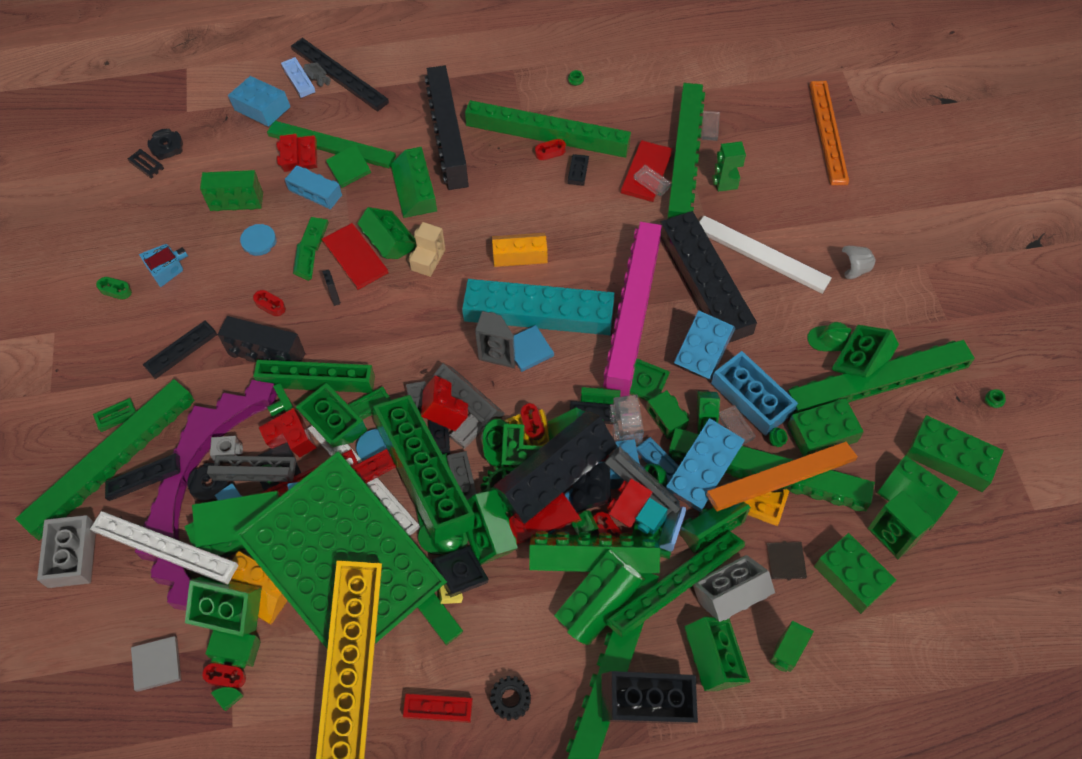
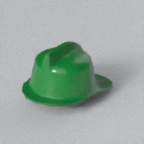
[807,322,851,352]
[481,419,508,467]
[418,524,468,555]

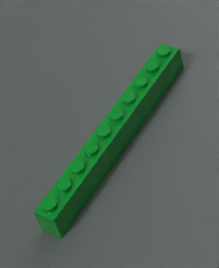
[667,83,705,219]
[465,100,631,158]
[787,340,975,414]
[15,379,195,541]
[668,428,875,512]
[566,573,659,759]

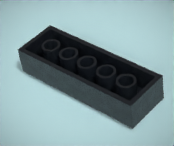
[494,410,618,524]

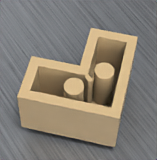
[408,222,446,277]

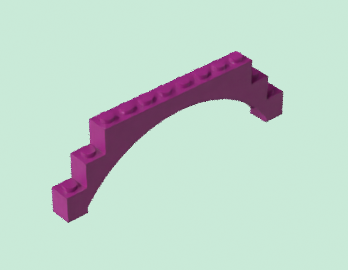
[135,380,277,611]

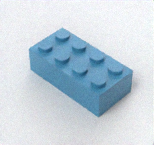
[711,351,798,436]
[666,418,745,512]

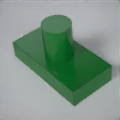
[267,383,293,417]

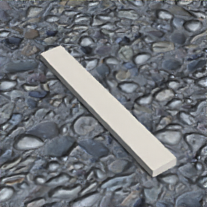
[700,216,832,294]
[308,426,420,536]
[90,511,239,585]

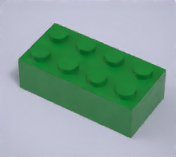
[906,415,1004,492]

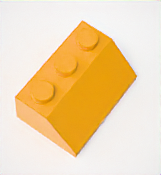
[492,233,548,267]
[230,551,288,625]

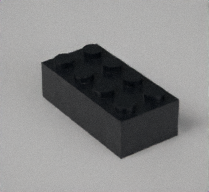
[217,316,306,362]
[601,671,698,724]

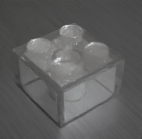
[609,395,644,445]

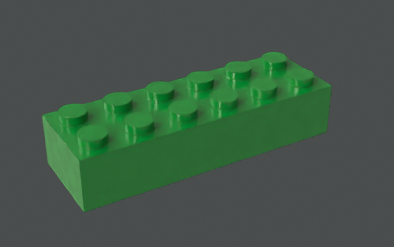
[529,531,660,573]

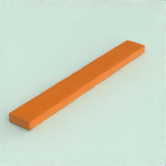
[809,81,849,186]
[706,442,858,511]

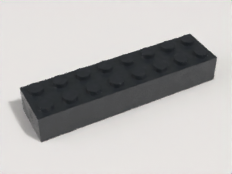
[424,65,469,190]
[660,211,757,343]

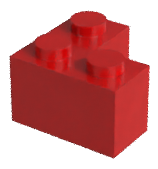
[421,375,468,432]
[259,408,317,458]
[606,478,652,528]

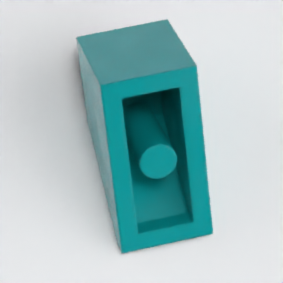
[636,498,668,535]

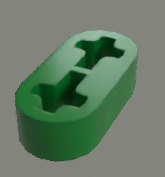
[96,277,132,300]

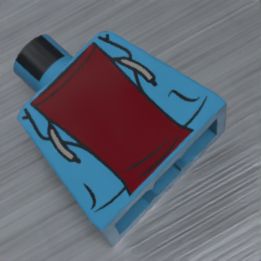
[139,244,188,287]

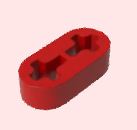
[535,139,566,160]
[253,290,286,317]
[521,403,545,440]
[593,512,622,536]
[202,663,246,689]

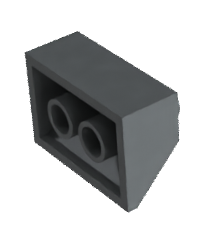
[475,311,516,369]

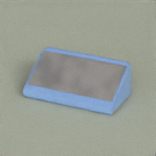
[659,506,686,552]

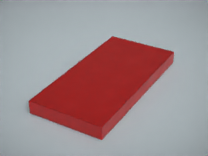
[621,140,673,202]
[322,223,389,290]

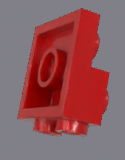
[276,134,318,172]

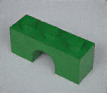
[712,141,746,192]

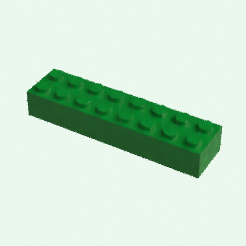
[373,395,475,543]

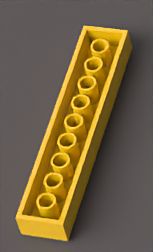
[316,561,382,759]

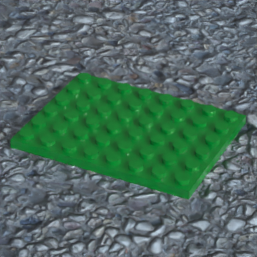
[234,451,447,649]

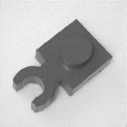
[303,63,331,87]
[406,381,426,409]

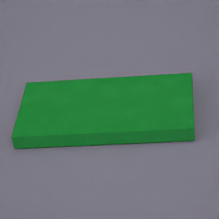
[192,491,279,548]

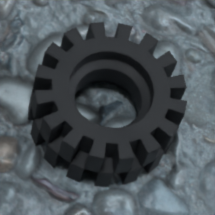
[490,676,531,721]

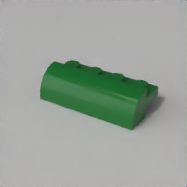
[554,550,645,645]

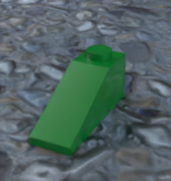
[770,621,814,672]

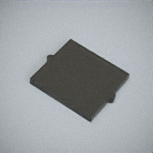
[767,541,807,581]

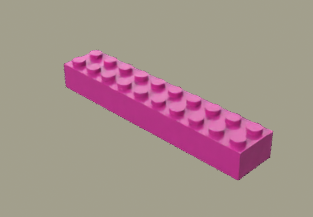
[603,222,662,399]

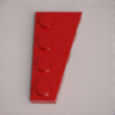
[509,493,582,545]

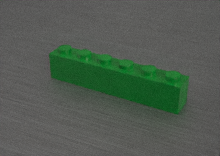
[253,360,375,393]

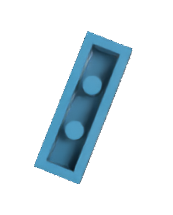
[285,165,342,210]

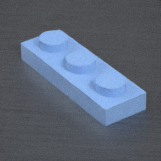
[281,57,315,98]

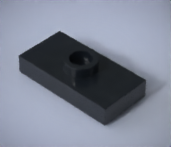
[568,154,589,186]

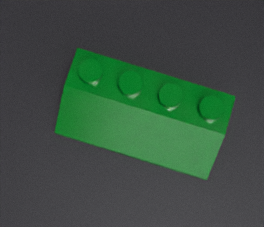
[391,146,437,218]

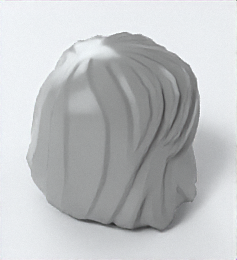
[842,245,876,279]

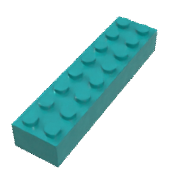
[462,279,615,335]

